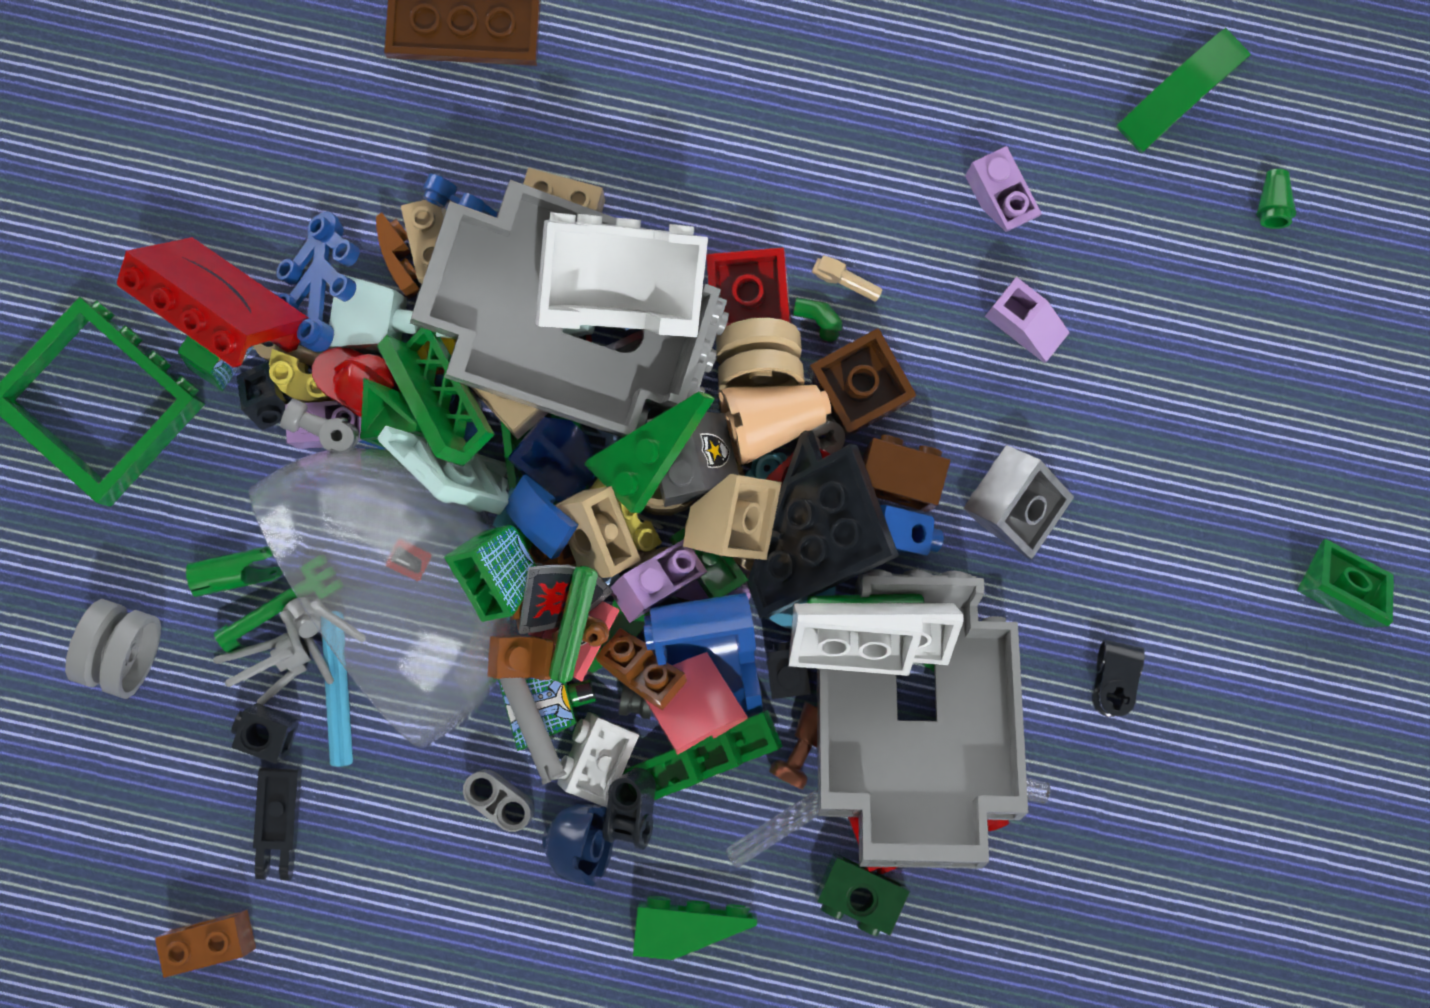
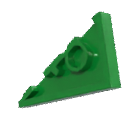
[585,391,715,513]

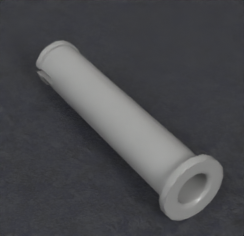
[494,678,566,785]

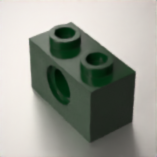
[815,852,910,937]

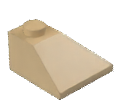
[683,474,782,560]

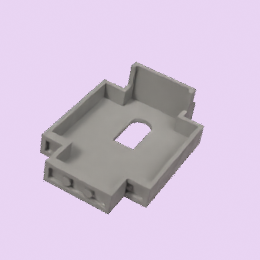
[410,180,729,437]
[817,569,1028,869]

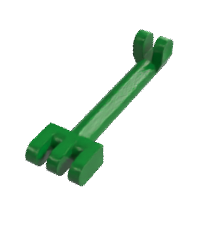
[214,554,344,653]

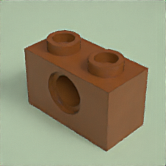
[155,910,256,978]

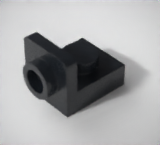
[236,361,289,430]
[765,642,811,699]

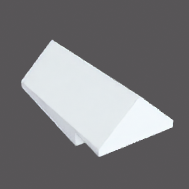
[789,603,964,676]

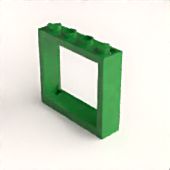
[0,297,205,507]

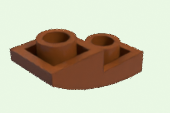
[376,212,419,299]
[595,628,687,710]

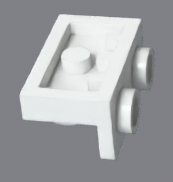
[557,712,639,807]

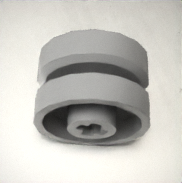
[65,599,161,699]

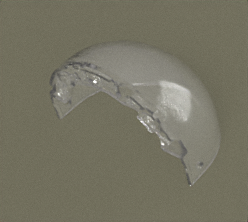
[249,447,518,748]

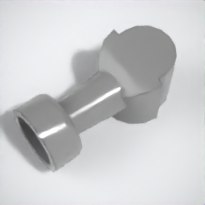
[280,398,359,452]

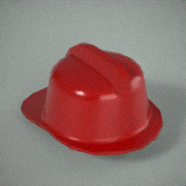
[312,347,401,417]

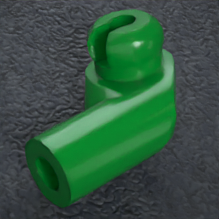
[793,297,843,342]

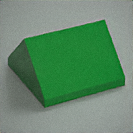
[1297,539,1394,628]

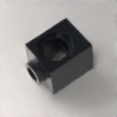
[231,703,300,764]

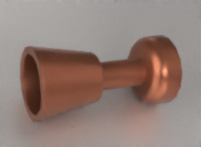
[769,701,817,790]

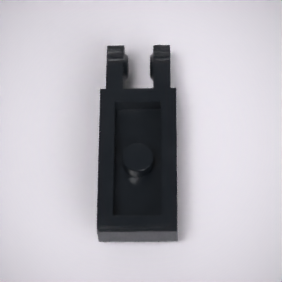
[253,767,302,881]

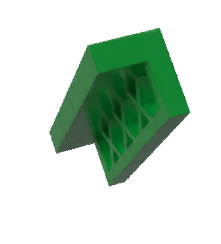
[377,327,495,467]

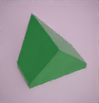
[360,378,425,448]

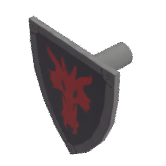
[519,563,613,634]

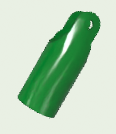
[186,546,283,597]

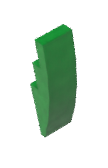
[622,710,783,800]

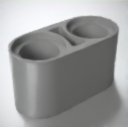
[463,769,535,832]

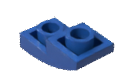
[504,475,578,559]

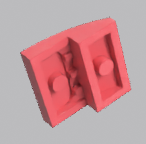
[644,652,748,755]

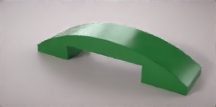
[1116,27,1251,154]

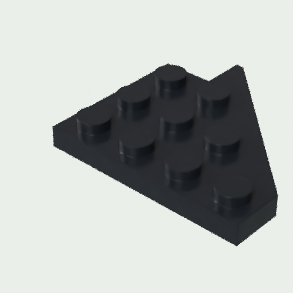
[747,431,899,618]

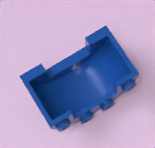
[644,593,763,718]

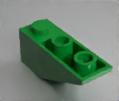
[633,896,758,960]

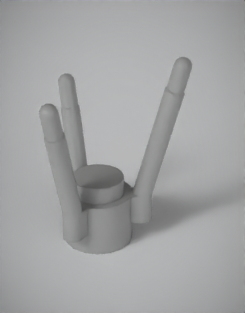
[280,597,366,684]
[213,632,312,705]

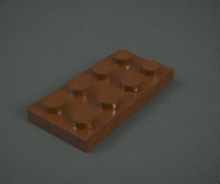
[384,0,541,66]

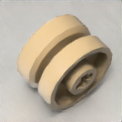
[716,318,805,392]

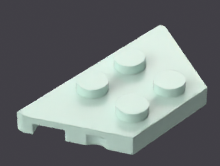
[377,426,508,515]

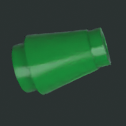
[1256,169,1296,229]

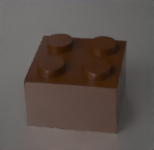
[807,328,917,439]
[863,435,951,512]

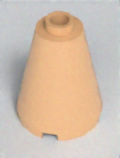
[718,385,831,465]

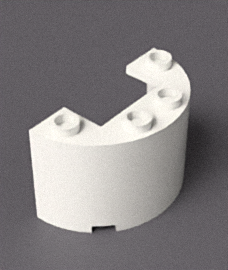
[535,212,708,337]

